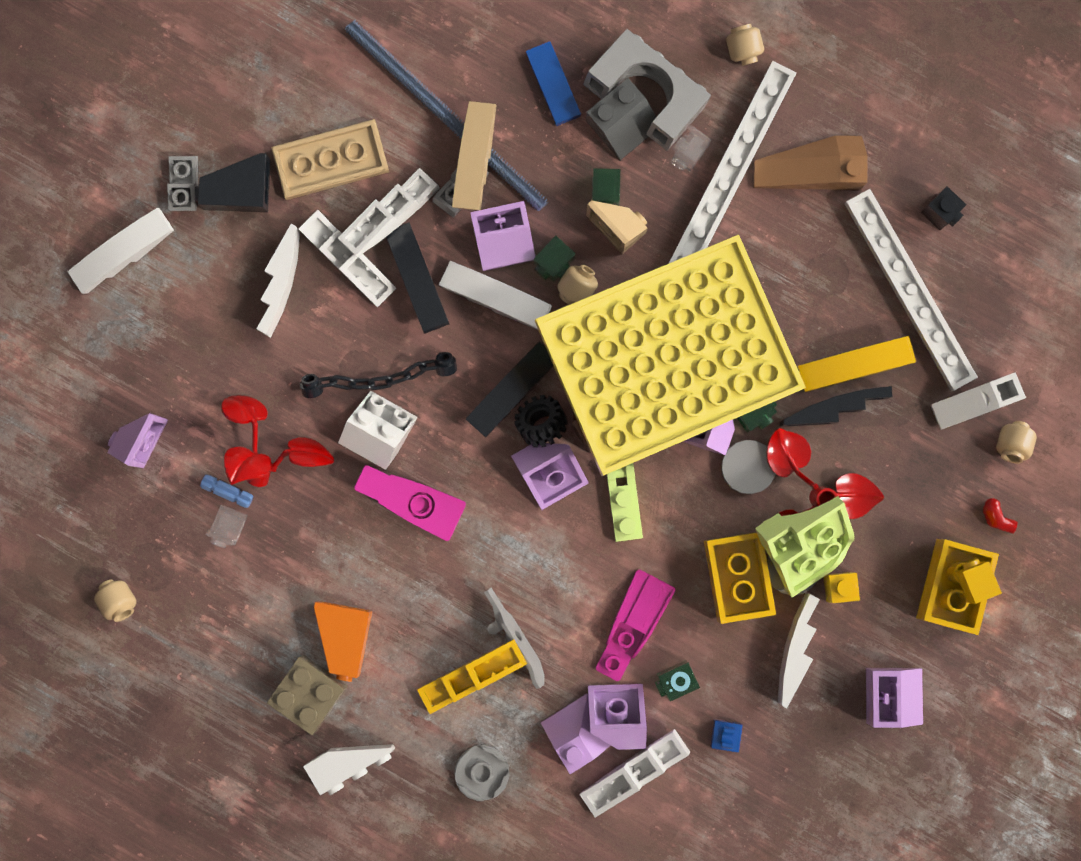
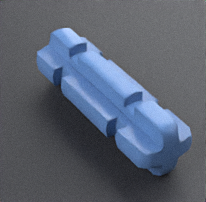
[200,475,253,508]

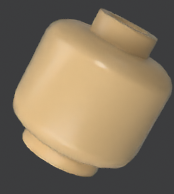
[726,24,764,66]
[558,265,598,305]
[996,421,1037,464]
[94,580,136,622]

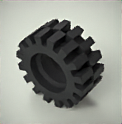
[514,395,568,447]

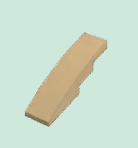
[452,101,496,211]

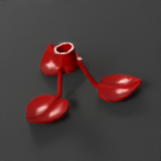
[221,395,334,487]
[766,428,884,519]

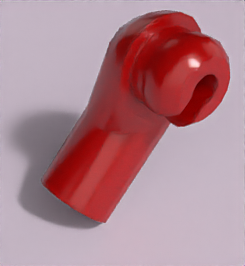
[983,498,1018,534]

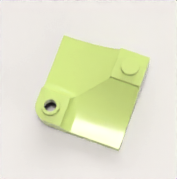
[755,496,854,597]

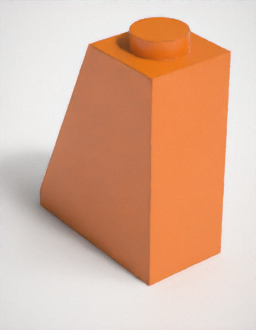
[314,601,372,682]

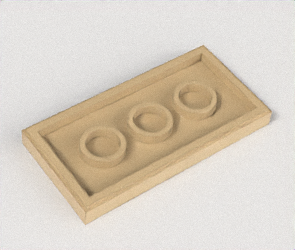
[271,119,389,200]

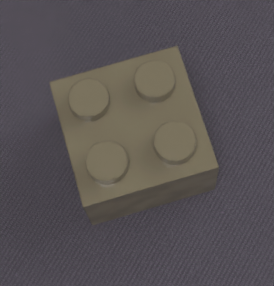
[267,655,348,735]

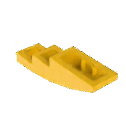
[798,336,916,392]
[417,639,527,714]

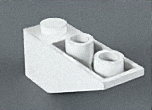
[930,372,1026,430]
[303,744,395,795]

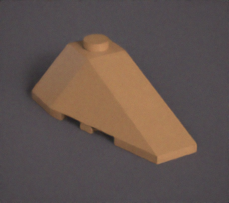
[754,136,868,190]

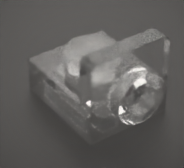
[205,505,248,548]

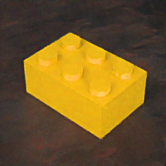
[704,532,776,624]
[916,539,999,635]

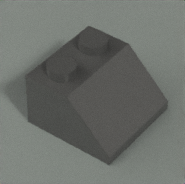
[586,78,656,161]

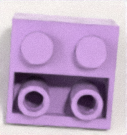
[470,201,536,271]
[866,668,923,728]

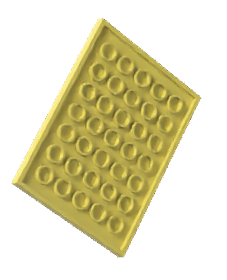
[535,235,806,476]

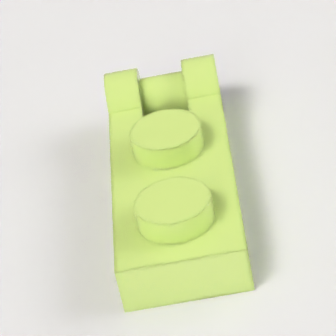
[607,463,643,542]

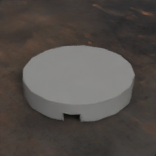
[721,440,775,494]
[454,745,509,801]

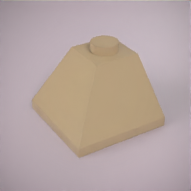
[586,200,648,255]

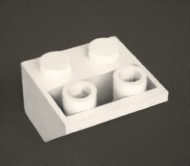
[338,391,417,470]

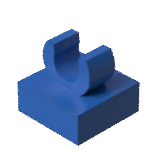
[710,719,743,752]

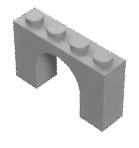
[583,29,711,151]

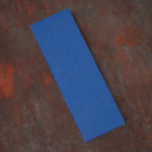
[526,41,581,126]

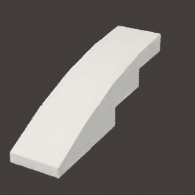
[338,168,440,257]
[67,208,174,294]
[298,210,396,307]
[256,224,300,338]
[439,261,552,329]
[778,593,820,708]
[580,729,690,818]

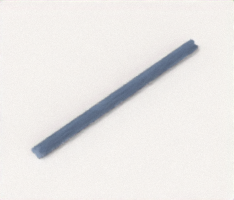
[345,20,548,211]

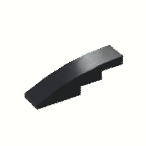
[386,222,449,334]
[466,341,554,438]
[780,386,893,427]

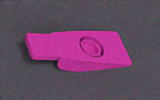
[354,465,466,541]
[596,569,675,681]

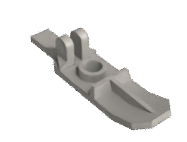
[484,587,544,689]

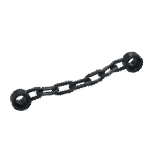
[300,352,457,398]

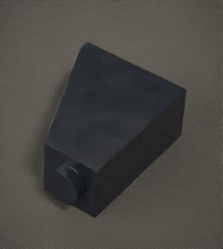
[195,153,271,213]

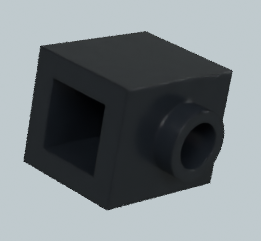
[921,186,967,230]

